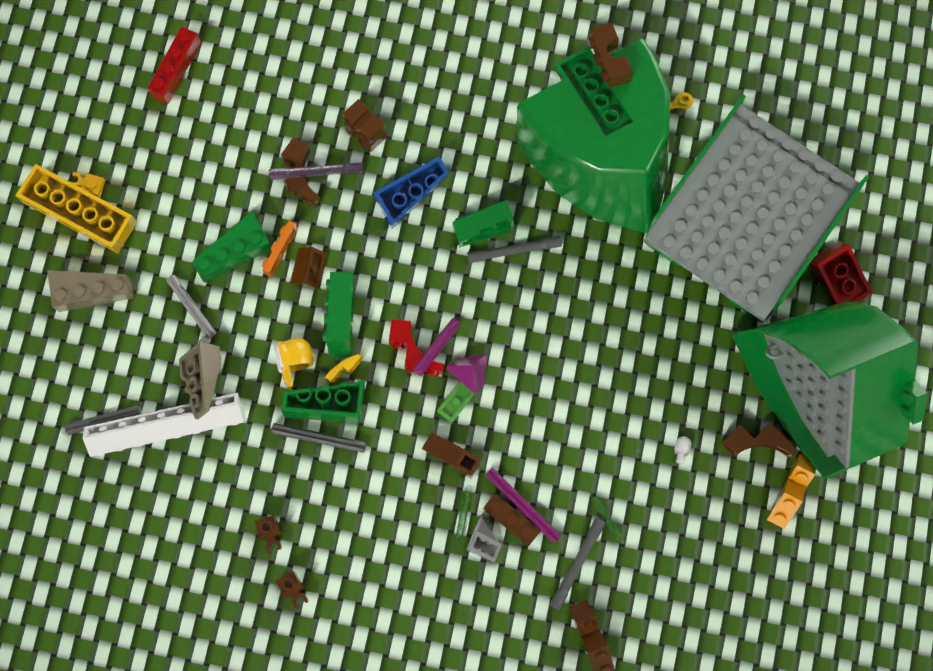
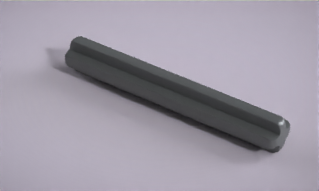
[65,406,142,435]

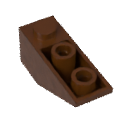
[421,432,482,479]

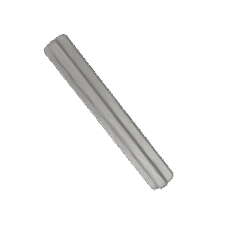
[167,275,216,339]

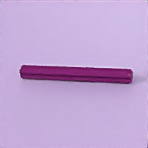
[486,468,561,543]

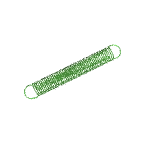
[456,486,471,543]
[591,493,623,542]

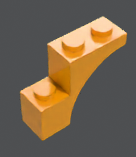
[767,453,816,529]

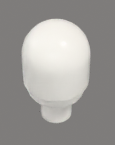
[674,436,691,464]

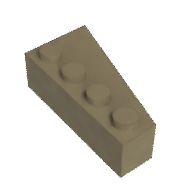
[47,270,134,312]

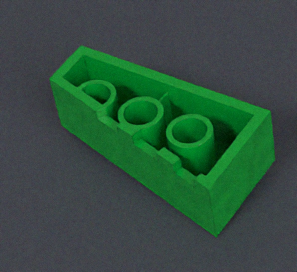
[192,211,271,283]

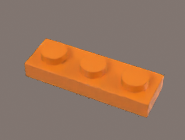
[262,221,298,278]

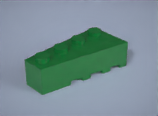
[323,272,354,358]
[282,380,365,424]

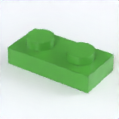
[437,381,476,424]

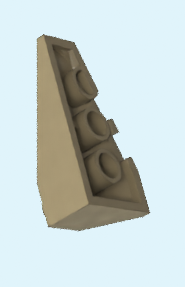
[179,342,221,420]

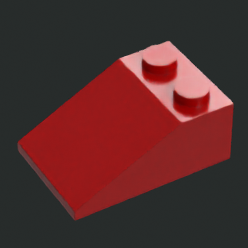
[809,241,873,305]

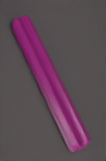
[413,318,460,376]

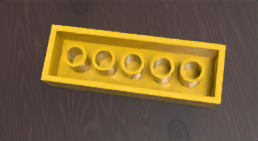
[15,164,137,254]

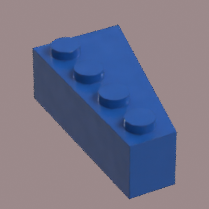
[374,156,449,229]

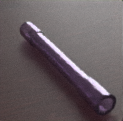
[269,162,363,180]

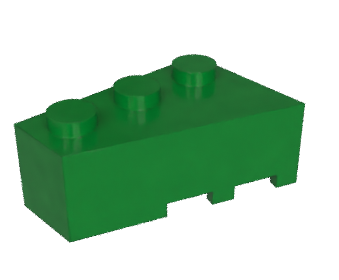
[452,200,514,248]

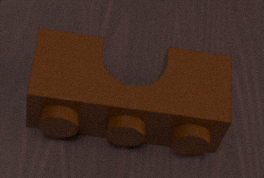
[587,22,633,89]

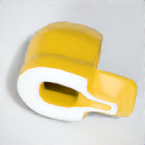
[274,338,314,389]

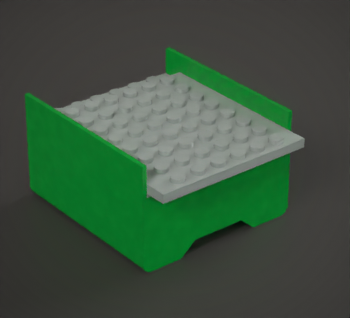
[644,94,869,323]

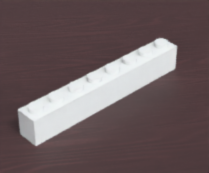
[83,393,244,457]

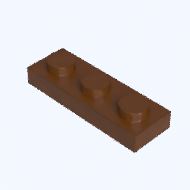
[483,494,541,547]

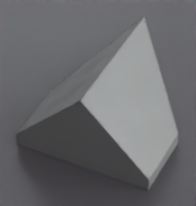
[466,514,502,563]

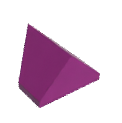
[446,353,488,393]

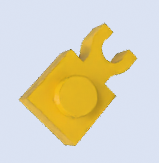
[70,172,106,197]

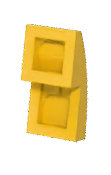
[325,354,363,385]

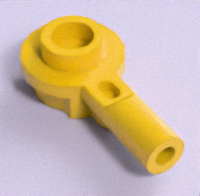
[670,92,693,111]

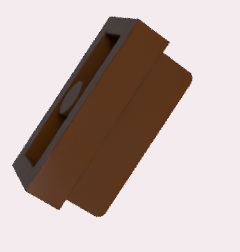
[290,247,327,289]

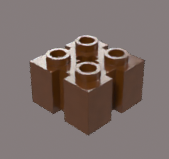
[342,99,387,152]

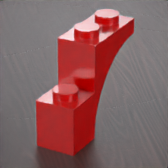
[389,319,444,377]

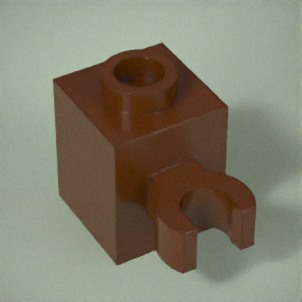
[254,515,282,553]
[275,570,309,609]

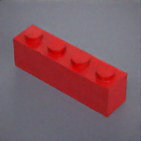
[147,26,202,104]

